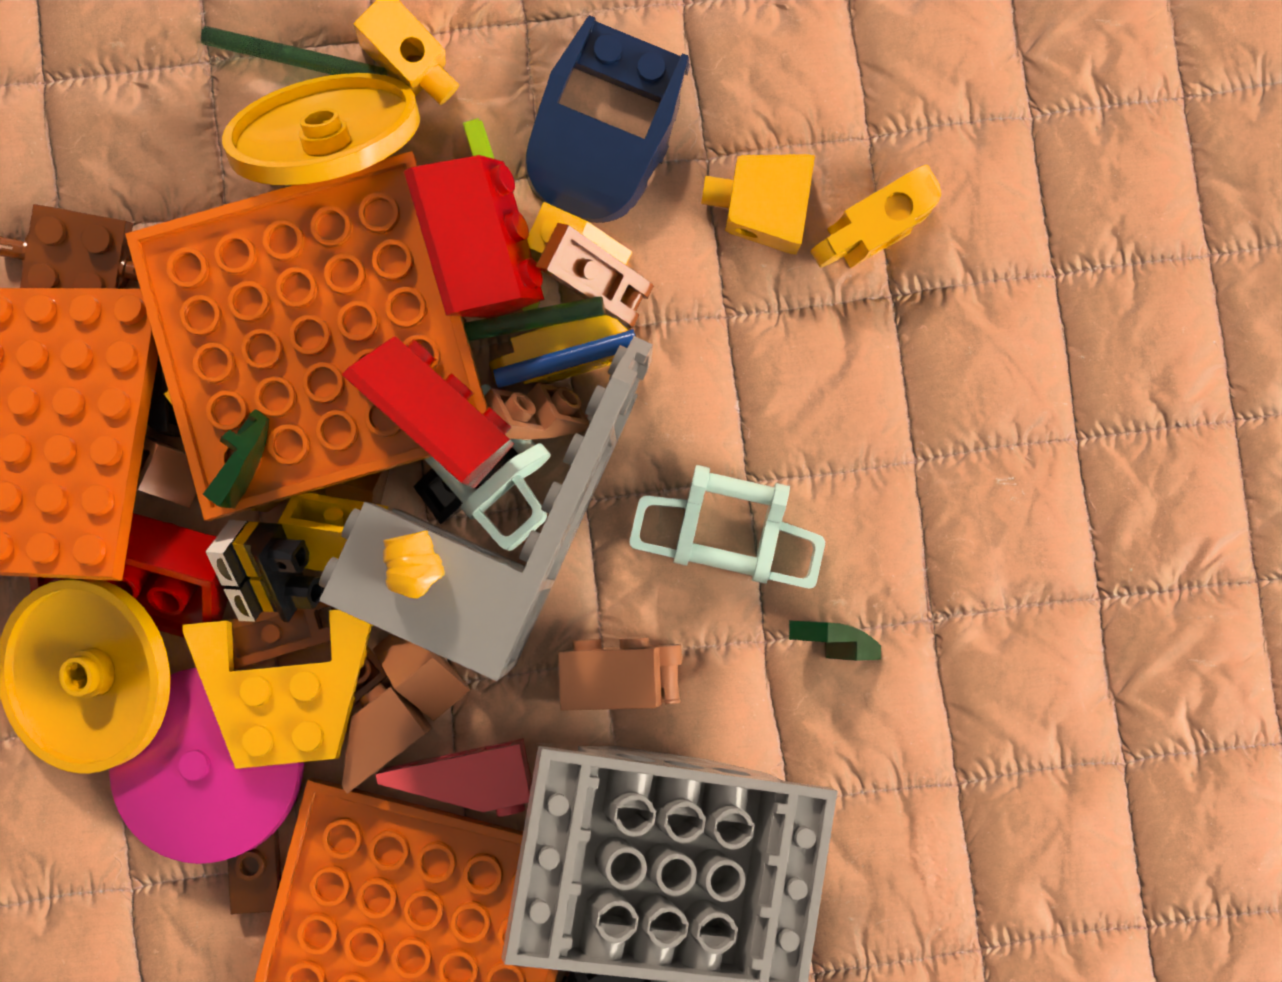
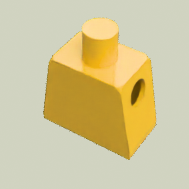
[353,0,459,105]
[701,154,815,255]

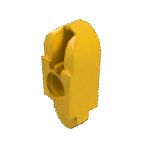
[810,164,942,269]
[489,315,628,384]

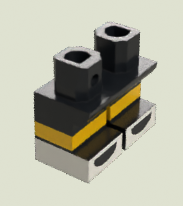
[206,520,325,623]

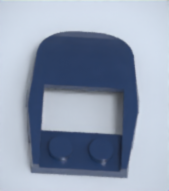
[525,15,690,223]

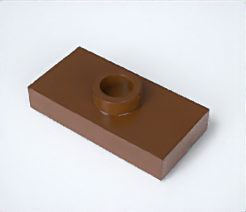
[227,829,281,915]

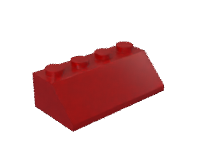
[29,513,228,638]

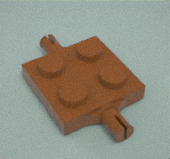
[0,204,138,289]

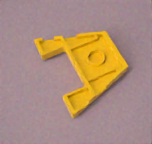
[182,610,374,769]

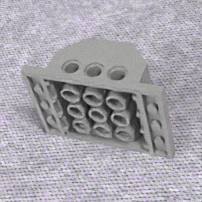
[501,746,838,982]

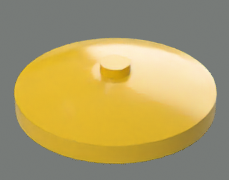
[222,73,420,185]
[0,579,170,774]

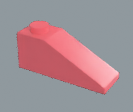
[375,738,532,817]

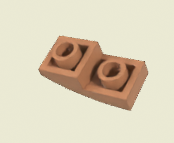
[485,383,589,440]

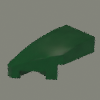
[202,409,269,509]
[789,620,881,661]

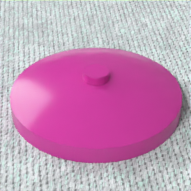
[109,668,304,864]

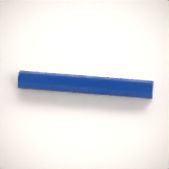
[493,329,636,388]

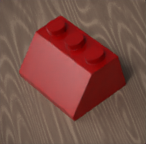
[404,155,545,319]
[342,336,515,488]

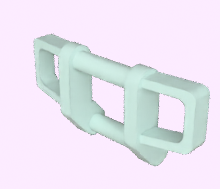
[425,384,551,551]
[630,465,825,589]

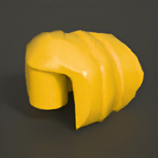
[383,530,445,599]

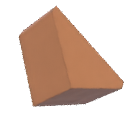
[373,633,471,721]

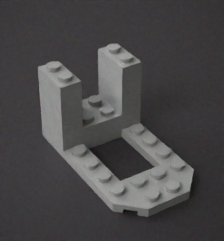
[319,336,653,681]

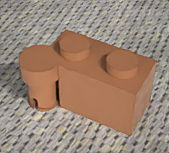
[558,637,682,711]

